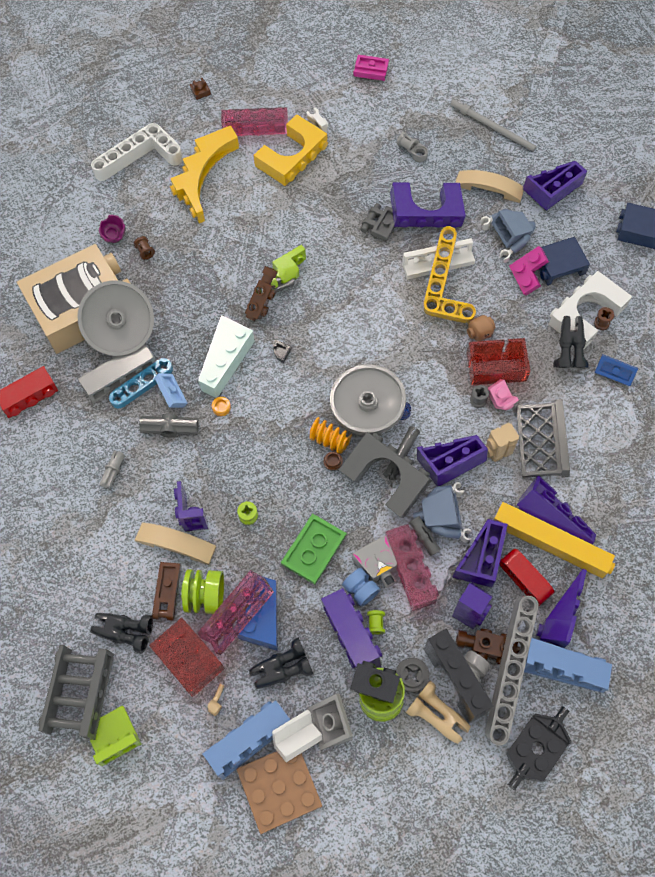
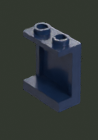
[538,236,590,286]

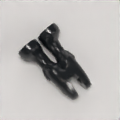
[553,316,589,368]
[90,613,153,654]
[249,637,313,689]

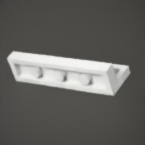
[402,238,475,280]

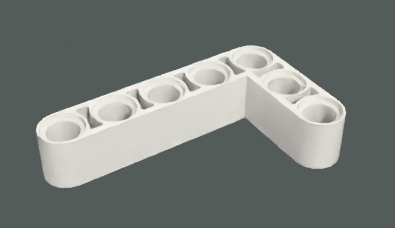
[91,123,183,181]

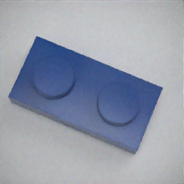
[595,354,638,386]

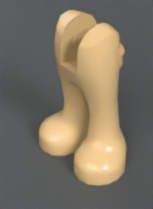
[406,680,471,744]

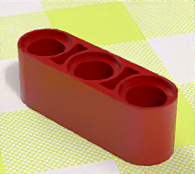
[499,548,555,606]

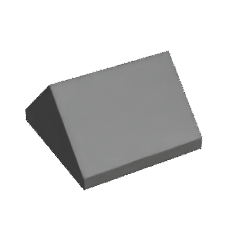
[308,693,353,750]

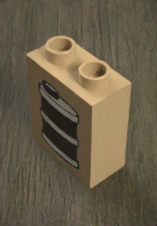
[17,244,131,354]

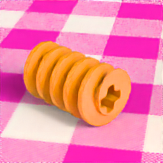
[310,417,352,454]

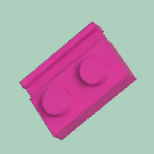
[353,54,389,81]

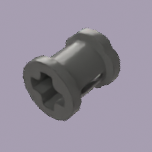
[470,385,489,408]

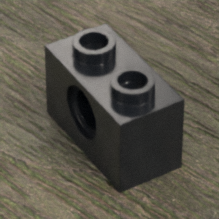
[349,661,401,704]

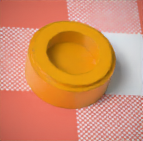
[211,397,231,416]

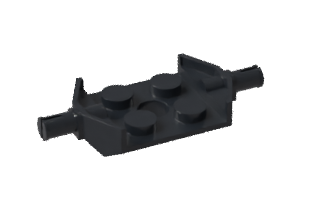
[506,706,572,791]

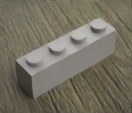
[78,344,155,403]

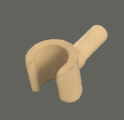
[208,684,224,716]

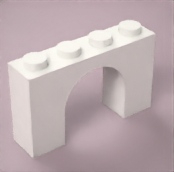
[548,271,632,350]

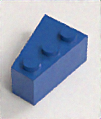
[236,575,278,651]

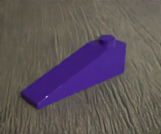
[517,475,596,545]
[536,569,587,648]

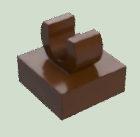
[190,78,211,100]

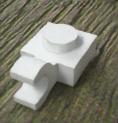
[306,108,328,133]

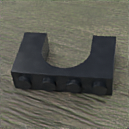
[424,628,493,724]

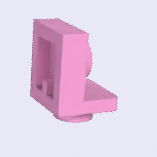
[488,379,519,410]

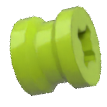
[237,501,258,525]

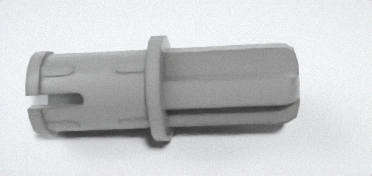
[100,451,125,489]

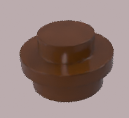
[323,452,343,471]

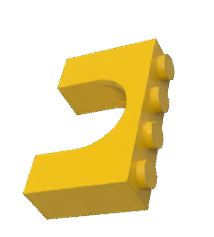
[253,114,328,186]

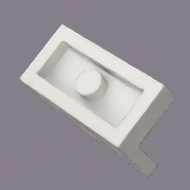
[272,710,322,762]

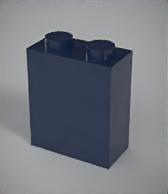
[616,202,655,249]

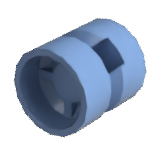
[342,568,381,607]

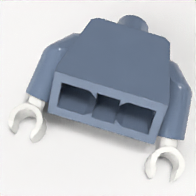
[480,209,536,263]
[413,482,472,543]

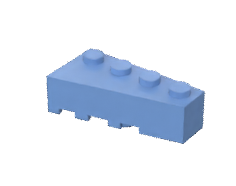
[524,638,612,693]
[202,701,290,780]

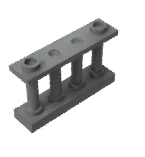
[38,645,114,740]

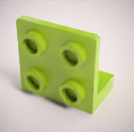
[89,706,141,766]

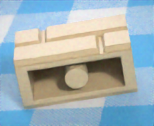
[486,423,519,462]

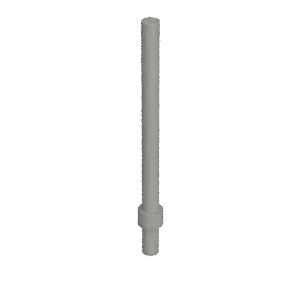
[450,99,537,152]

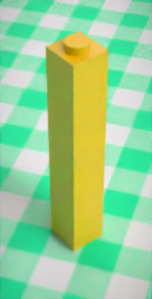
[494,502,615,579]

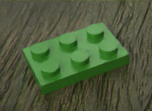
[281,513,347,585]

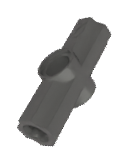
[139,413,199,438]

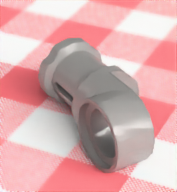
[397,132,428,162]

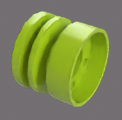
[181,569,224,614]
[359,668,405,722]

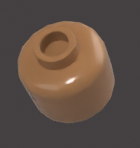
[467,315,495,342]

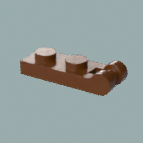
[152,562,181,621]

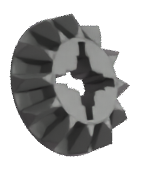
[396,658,429,693]

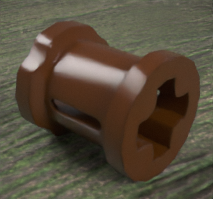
[134,236,155,260]
[594,307,614,331]

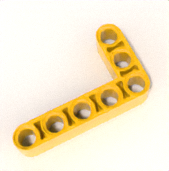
[424,226,476,323]

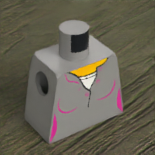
[352,535,398,588]

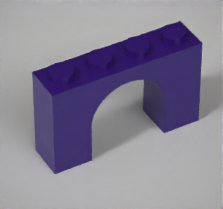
[390,182,466,228]

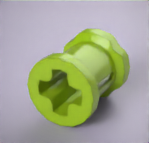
[367,610,385,635]

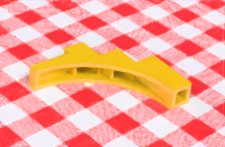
[170,126,239,223]

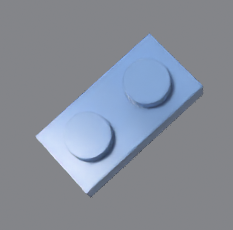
[155,373,187,408]

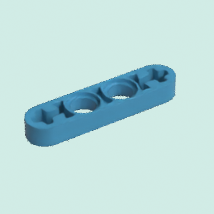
[109,358,173,409]

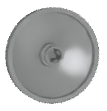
[78,280,154,356]
[330,365,406,435]

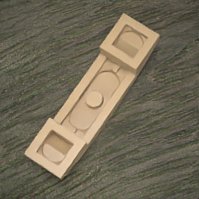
[455,170,524,203]
[135,522,216,565]

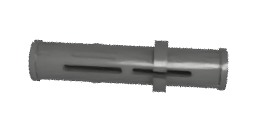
[383,426,420,480]

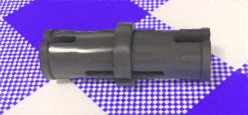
[409,516,441,556]

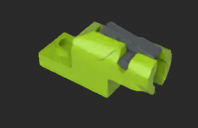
[271,244,306,293]

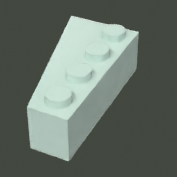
[198,315,255,398]

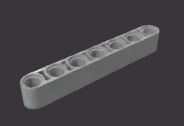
[485,596,538,746]

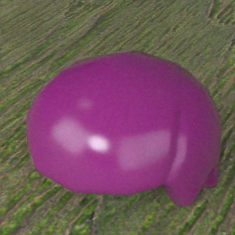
[98,215,126,243]

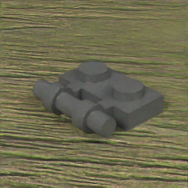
[360,203,395,242]

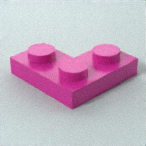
[509,246,549,296]

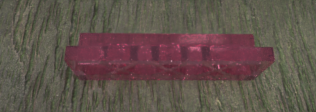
[198,570,274,656]

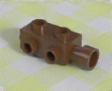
[245,266,278,321]
[455,628,520,665]

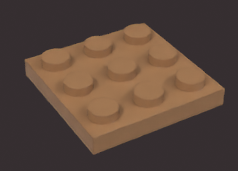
[236,751,323,834]

